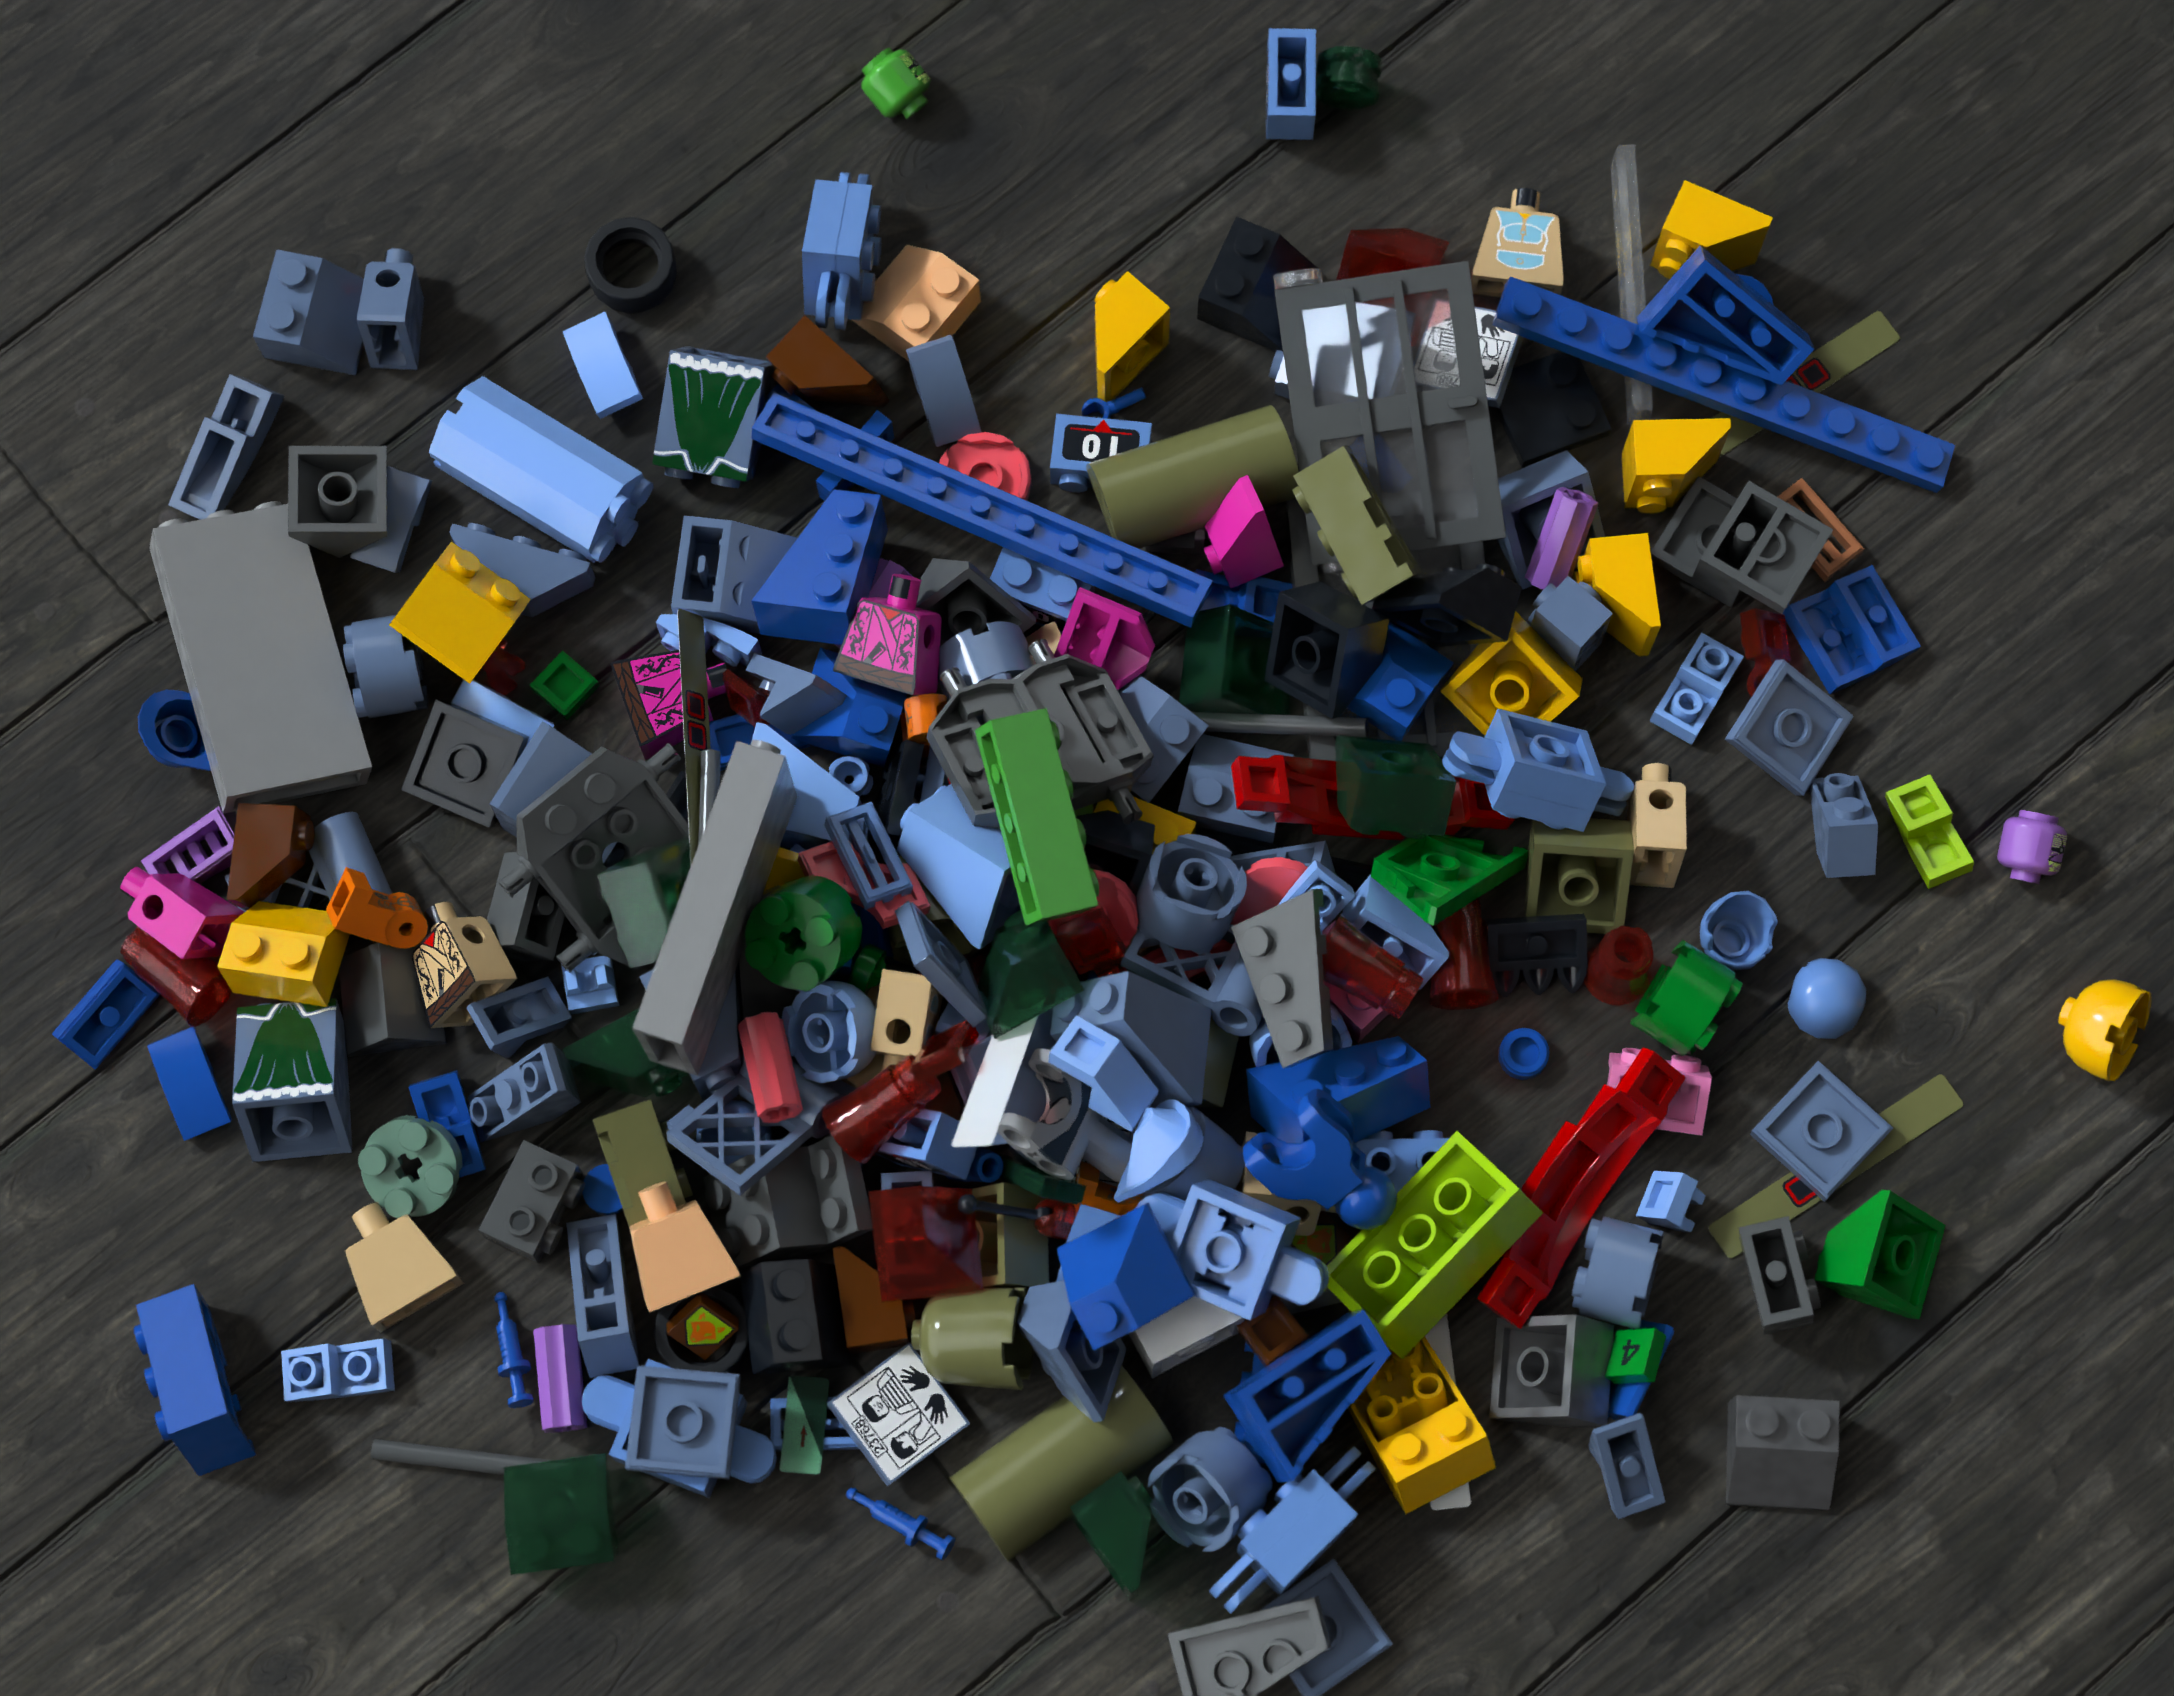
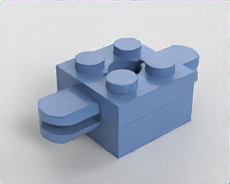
[802,172,881,330]
[1442,708,1634,832]
[1136,1179,1329,1320]
[582,1359,777,1498]
[1209,1446,1376,1614]

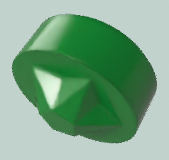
[848,944,887,995]

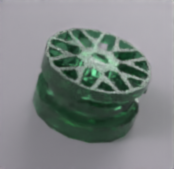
[1316,46,1382,109]

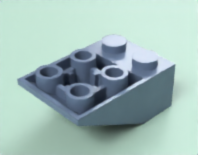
[671,516,797,634]

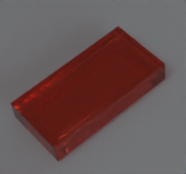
[910,1020,979,1085]

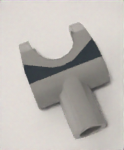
[998,1048,1133,1183]

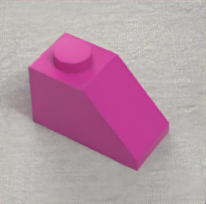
[1203,475,1284,589]

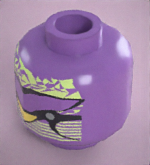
[1997,810,2067,884]

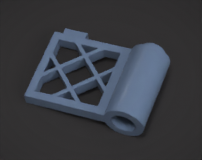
[224,812,393,912]
[1120,924,1263,1036]
[667,1054,846,1196]

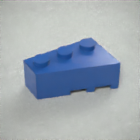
[1636,245,1814,385]
[751,489,888,645]
[1246,1036,1430,1143]
[134,1284,256,1476]
[1223,1309,1391,1483]

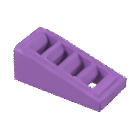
[141,806,237,884]

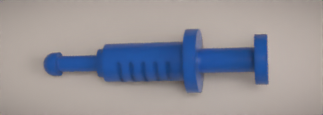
[494,1292,534,1408]
[846,1488,955,1561]

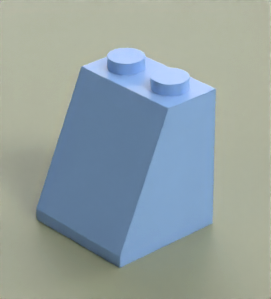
[751,722,871,851]
[897,784,1024,950]

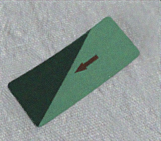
[780,1376,829,1474]

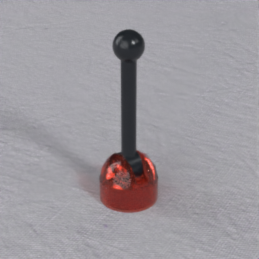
[958,1194,1076,1240]

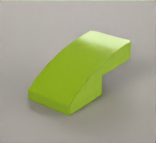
[1885,774,1974,889]

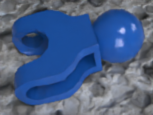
[1243,1088,1397,1229]

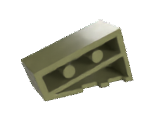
[1292,446,1422,605]
[593,1099,693,1229]

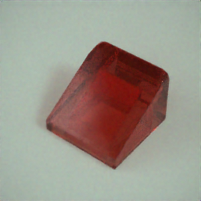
[723,669,770,727]

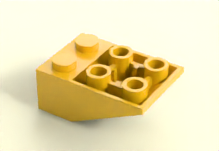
[1347,1336,1496,1514]

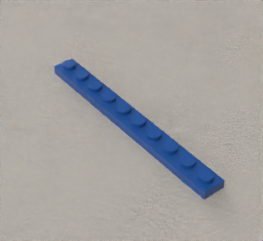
[1492,276,1955,493]
[752,392,1213,628]

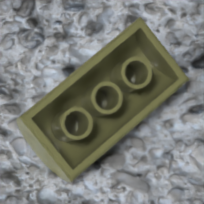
[1086,405,1299,549]
[949,1365,1174,1562]

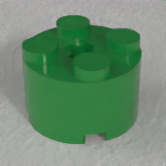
[745,875,862,991]
[1630,940,1743,1056]

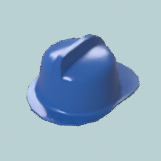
[138,689,211,771]

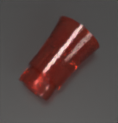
[1429,898,1499,1010]
[1322,914,1423,1018]
[1584,925,1654,1005]
[120,926,232,1027]
[822,1054,941,1164]

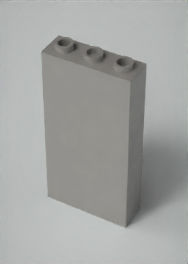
[149,501,372,814]
[632,740,797,1076]

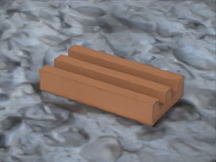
[1777,478,1864,582]

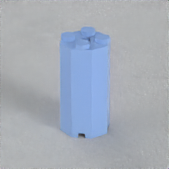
[429,376,653,563]

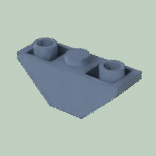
[449,523,596,617]
[467,1043,581,1143]

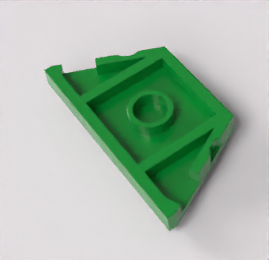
[1371,832,1529,926]

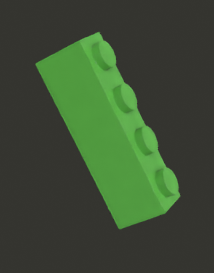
[975,708,1099,926]

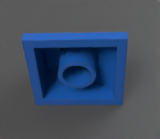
[1347,621,1454,743]
[791,648,907,767]
[1057,1202,1195,1351]

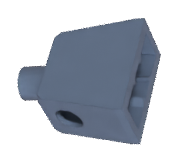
[357,248,424,370]

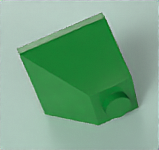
[1814,1190,1946,1320]

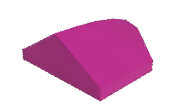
[1054,587,1155,691]

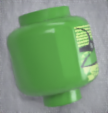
[861,47,930,119]

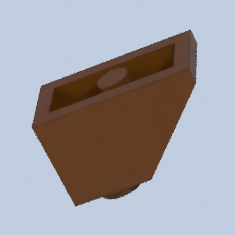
[227,803,315,909]
[833,1246,916,1355]

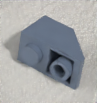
[1809,773,1878,878]

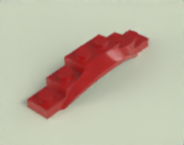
[1231,755,1515,841]
[1477,1047,1686,1329]

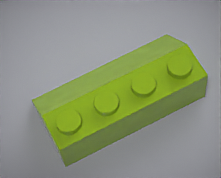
[1327,1131,1543,1359]

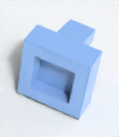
[561,955,620,1015]
[1636,1171,1705,1232]

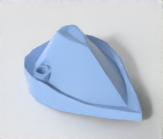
[1113,1099,1204,1203]

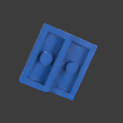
[1782,565,1921,695]

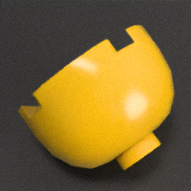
[2058,979,2151,1081]

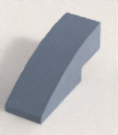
[168,374,284,520]

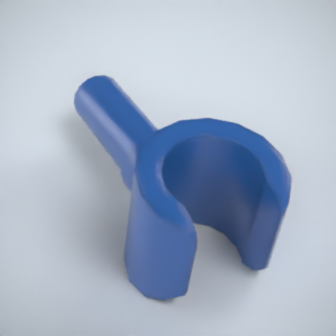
[1082,387,1147,419]

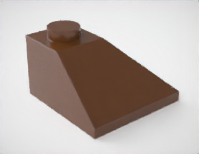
[766,315,890,407]

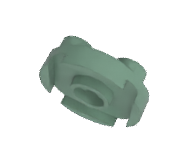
[358,1115,462,1218]

